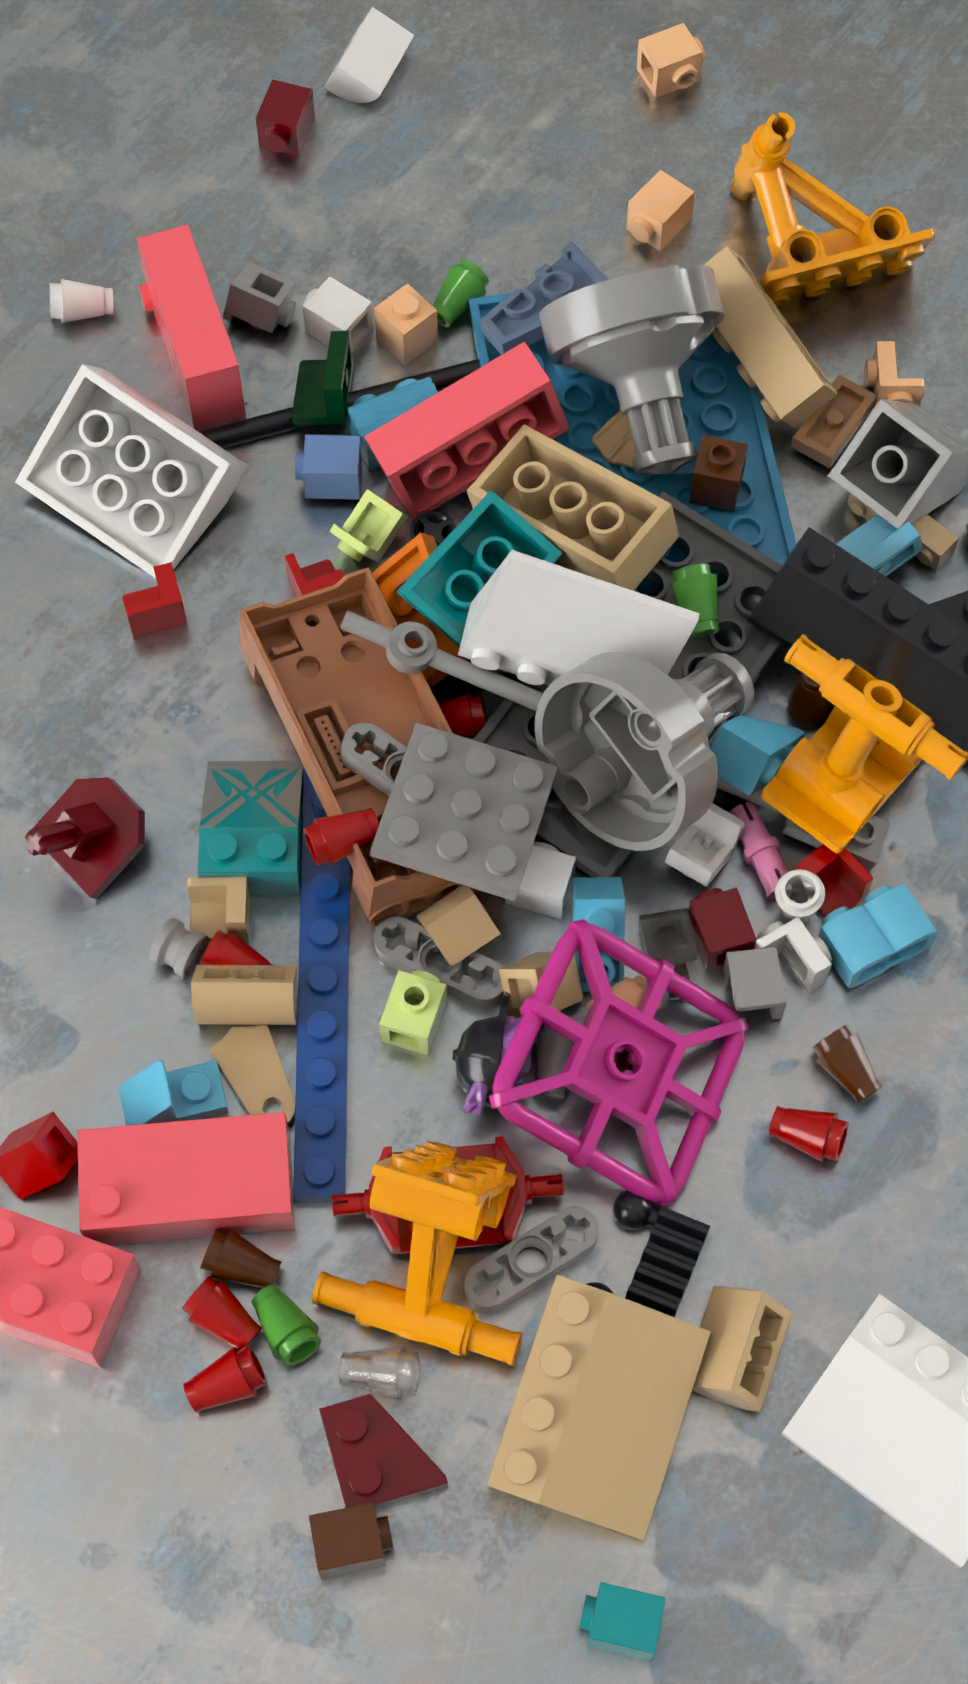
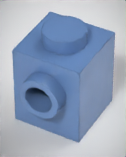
[295,435,362,500]

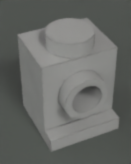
[223,261,296,333]

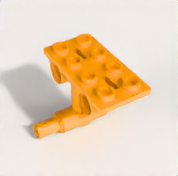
[731,112,935,307]
[760,634,968,853]
[312,1141,523,1366]

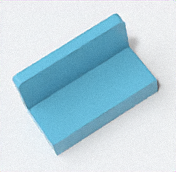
[836,514,923,576]

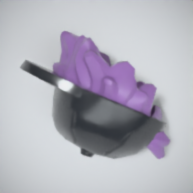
[452,991,537,1115]

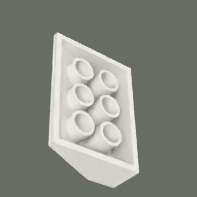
[15,364,248,578]
[458,550,700,685]
[781,1294,968,1569]

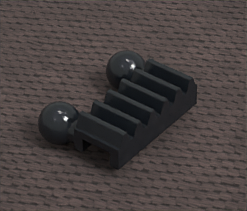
[586,1190,710,1318]

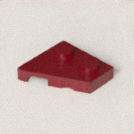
[319,1393,448,1509]

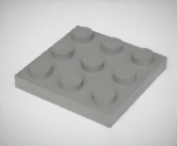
[370,722,558,901]

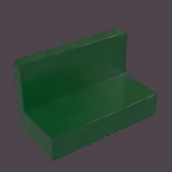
[291,331,354,425]

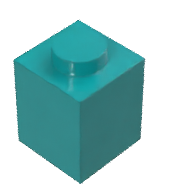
[579,1582,666,1661]

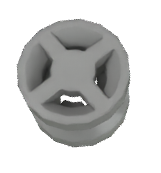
[149,918,210,979]

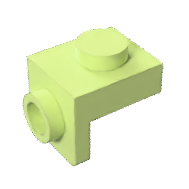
[329,489,409,563]

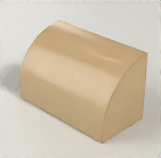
[191,965,298,1025]
[692,1286,792,1412]

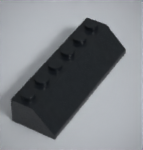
[747,527,968,764]

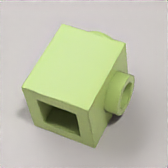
[379,970,447,1056]

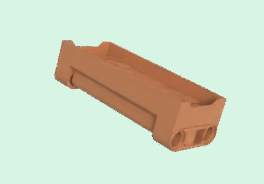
[238,567,480,927]

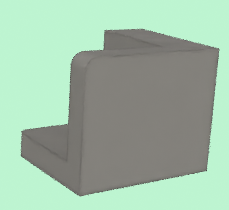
[723,947,787,1020]

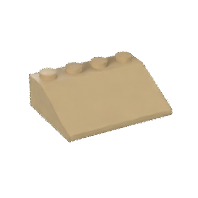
[486,1274,711,1541]

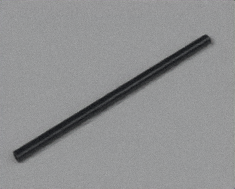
[198,359,480,448]

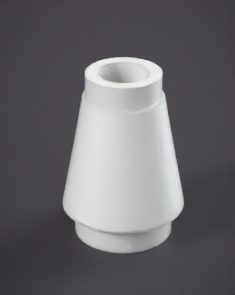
[49,279,113,323]
[775,869,825,924]

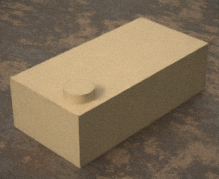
[467,424,679,591]

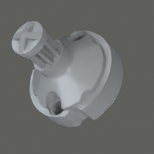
[539,265,725,475]
[535,652,755,851]

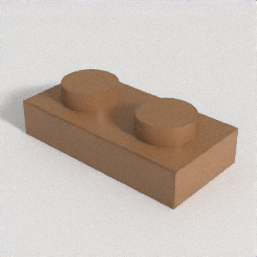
[791,374,877,468]

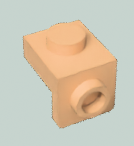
[864,341,925,407]

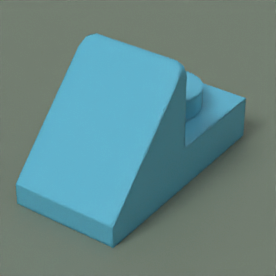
[119,1060,229,1126]

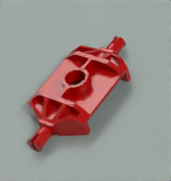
[332,1136,564,1254]

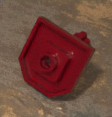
[25,777,145,899]

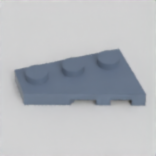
[480,241,608,355]

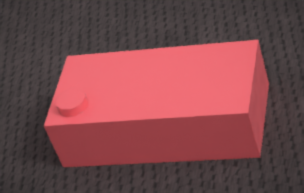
[136,224,246,431]
[364,341,570,521]
[77,1112,295,1246]

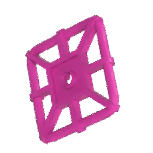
[488,919,749,1206]

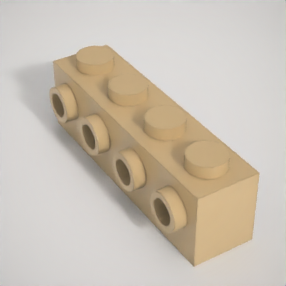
[704,246,838,428]

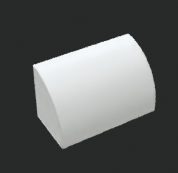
[324,7,414,103]

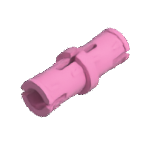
[729,802,788,900]

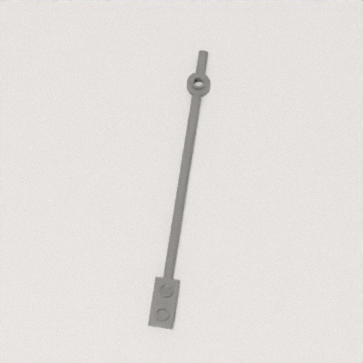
[340,611,891,870]

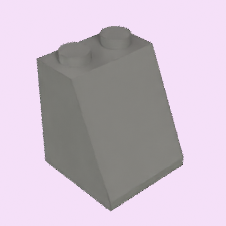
[828,399,968,529]

